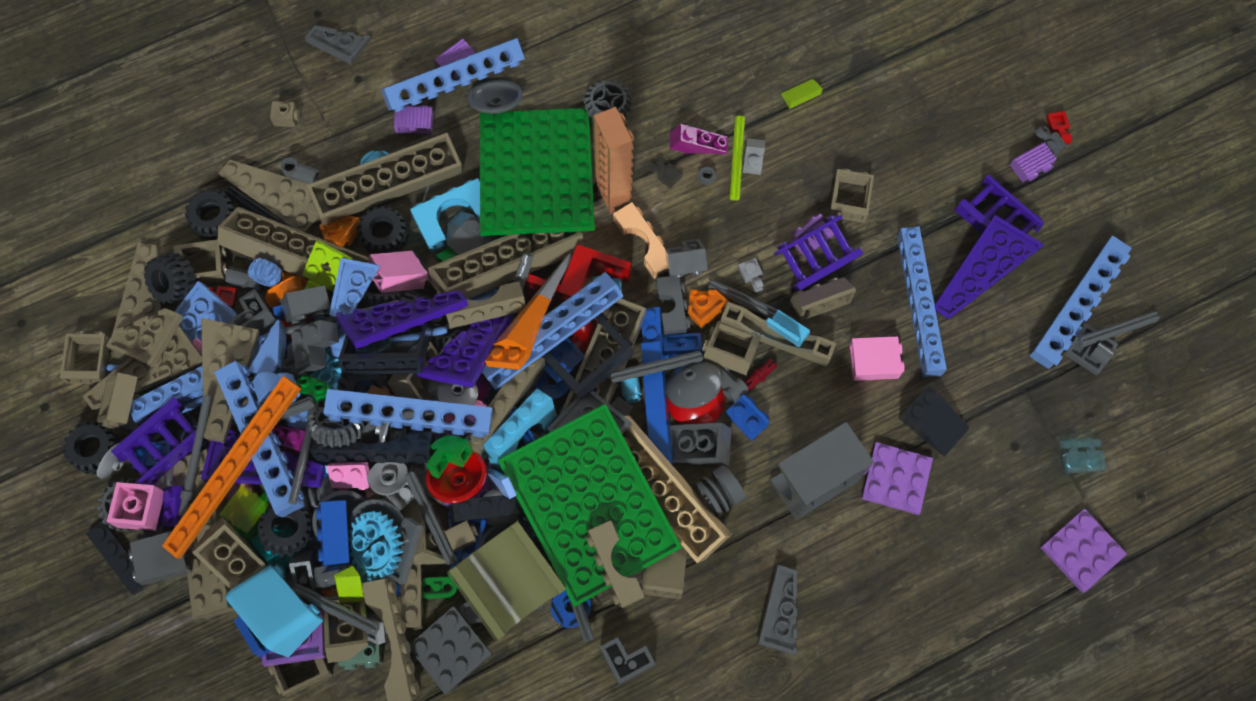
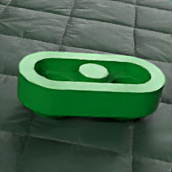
[296,376,331,402]
[422,577,458,599]

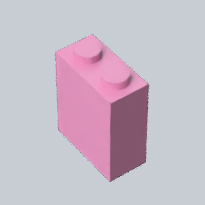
[368,251,428,293]
[849,337,904,381]

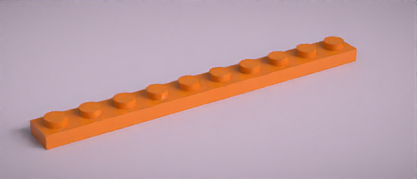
[162,376,302,559]

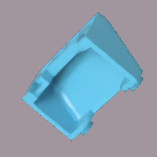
[225,564,323,658]

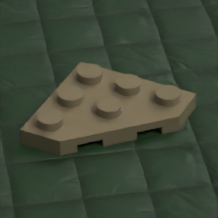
[106,308,184,368]

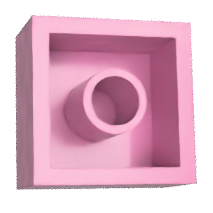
[107,482,164,531]

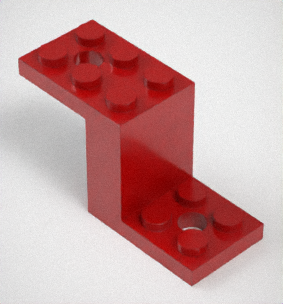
[524,244,631,305]

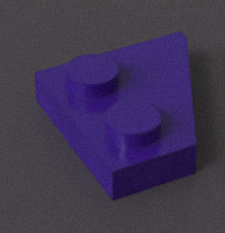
[157,486,183,528]

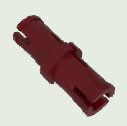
[743,358,777,392]

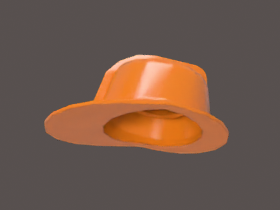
[266,276,308,308]

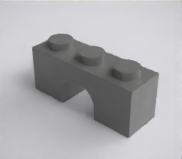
[656,276,690,335]

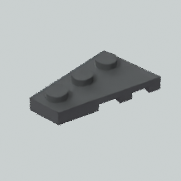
[305,25,371,65]

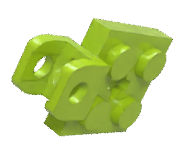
[302,240,353,295]

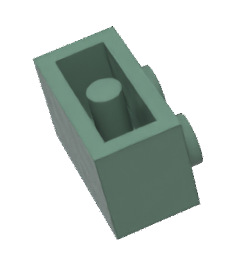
[338,640,383,670]

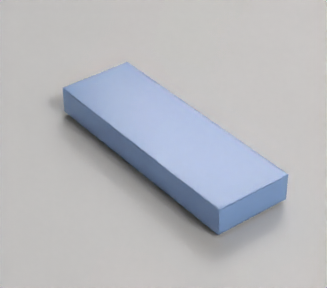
[487,468,516,499]

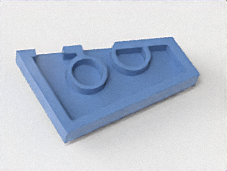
[329,258,380,318]

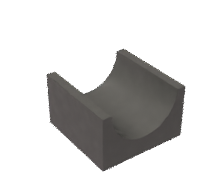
[770,422,875,520]

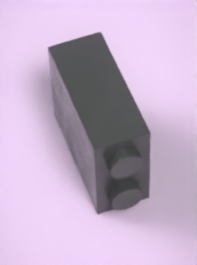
[128,531,192,586]

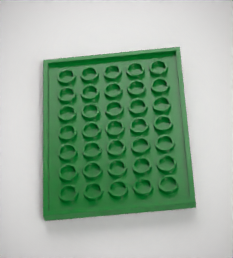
[480,108,595,236]
[497,404,682,607]

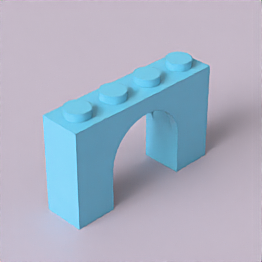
[410,178,480,253]
[484,388,557,475]

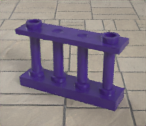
[955,175,1045,234]
[773,215,863,292]
[111,397,206,485]

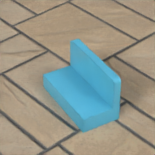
[766,310,810,347]

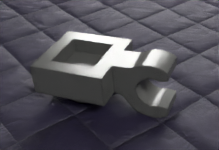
[1035,126,1067,157]

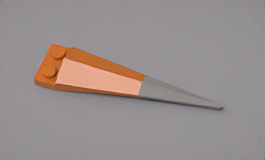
[485,253,572,370]

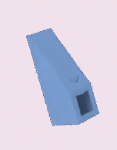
[248,320,287,377]

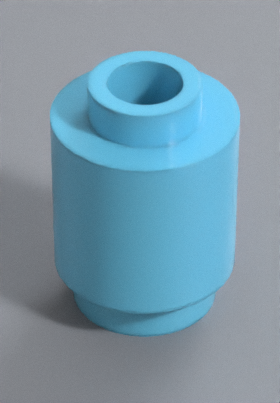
[620,377,642,403]

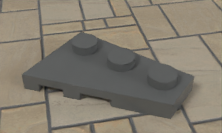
[389,518,423,584]

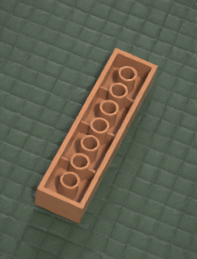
[594,107,634,214]

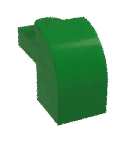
[426,435,473,479]

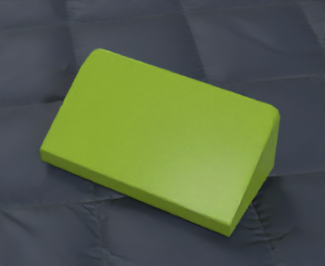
[781,79,823,109]
[334,566,364,603]

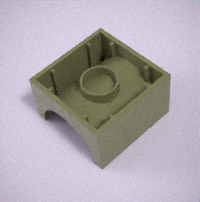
[446,521,566,640]

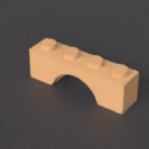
[613,202,668,279]

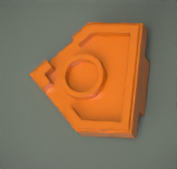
[319,216,361,247]
[688,289,729,328]

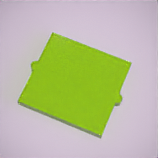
[219,485,269,534]

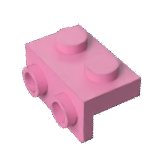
[327,462,370,490]

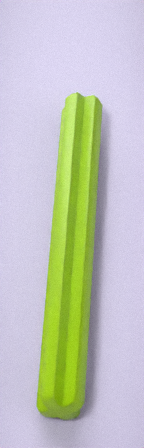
[730,116,745,201]

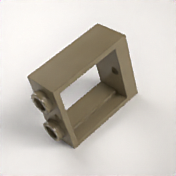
[828,169,874,223]
[173,240,228,284]
[702,321,761,375]
[60,331,110,384]
[97,372,138,429]
[267,658,333,697]

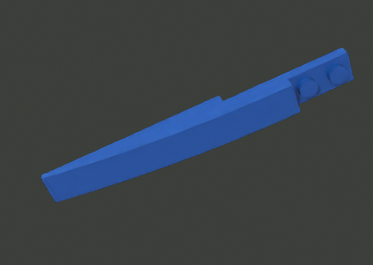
[641,307,673,466]

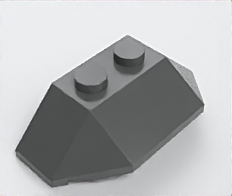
[447,211,499,255]

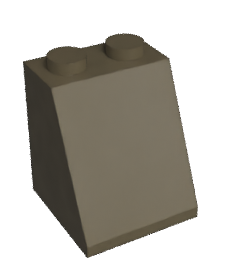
[641,544,687,599]

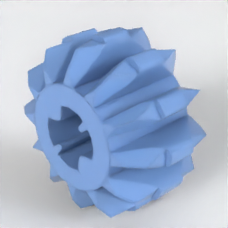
[248,258,282,287]

